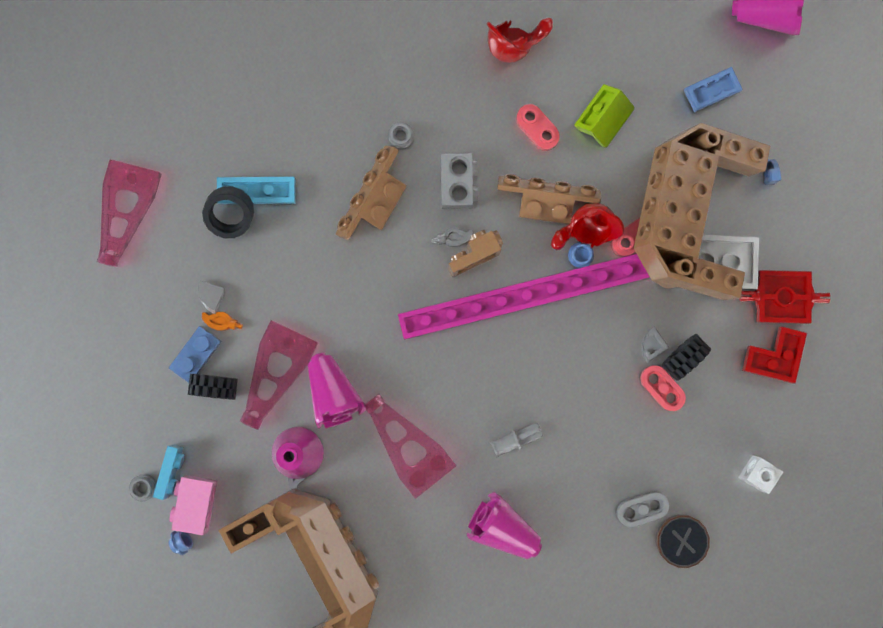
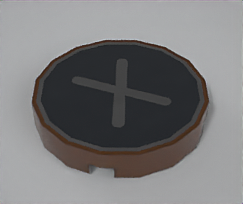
[656,515,710,568]

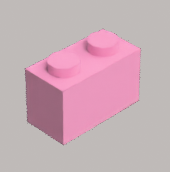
[169,475,218,535]

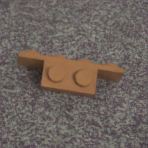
[336,146,407,240]
[497,174,601,224]

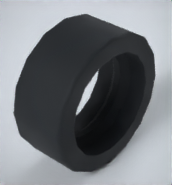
[202,186,254,239]

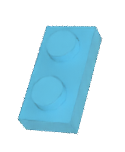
[153,444,185,500]

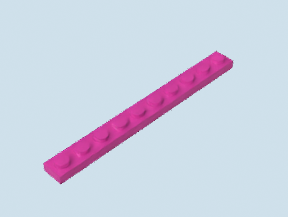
[398,254,650,340]

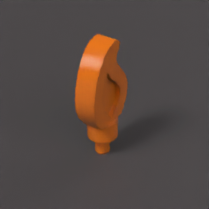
[202,312,243,331]

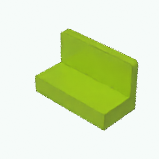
[574,84,635,148]

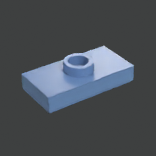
[684,67,743,113]

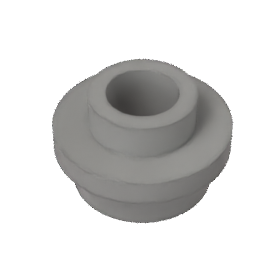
[388,122,414,148]
[129,475,156,502]

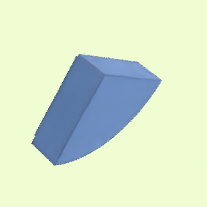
[763,159,781,185]

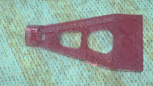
[96,159,162,267]
[240,320,318,430]
[365,394,456,499]

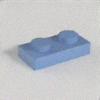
[169,326,222,383]

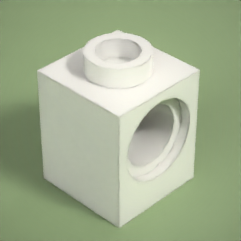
[739,455,783,494]

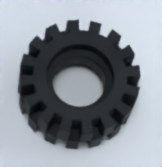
[662,334,711,381]
[187,373,238,400]

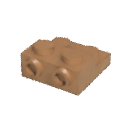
[448,230,503,277]

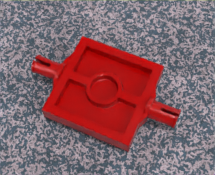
[739,270,831,324]

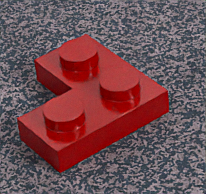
[742,327,807,384]

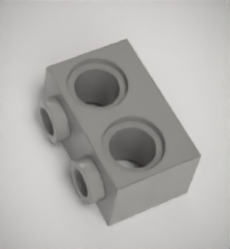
[441,153,478,209]

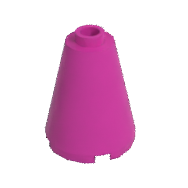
[732,0,804,36]
[308,353,366,428]
[272,427,324,479]
[467,492,542,559]

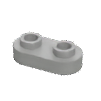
[616,492,669,527]

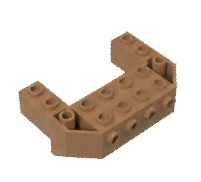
[634,123,770,300]
[218,489,380,628]

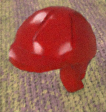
[487,18,553,63]
[551,203,624,250]

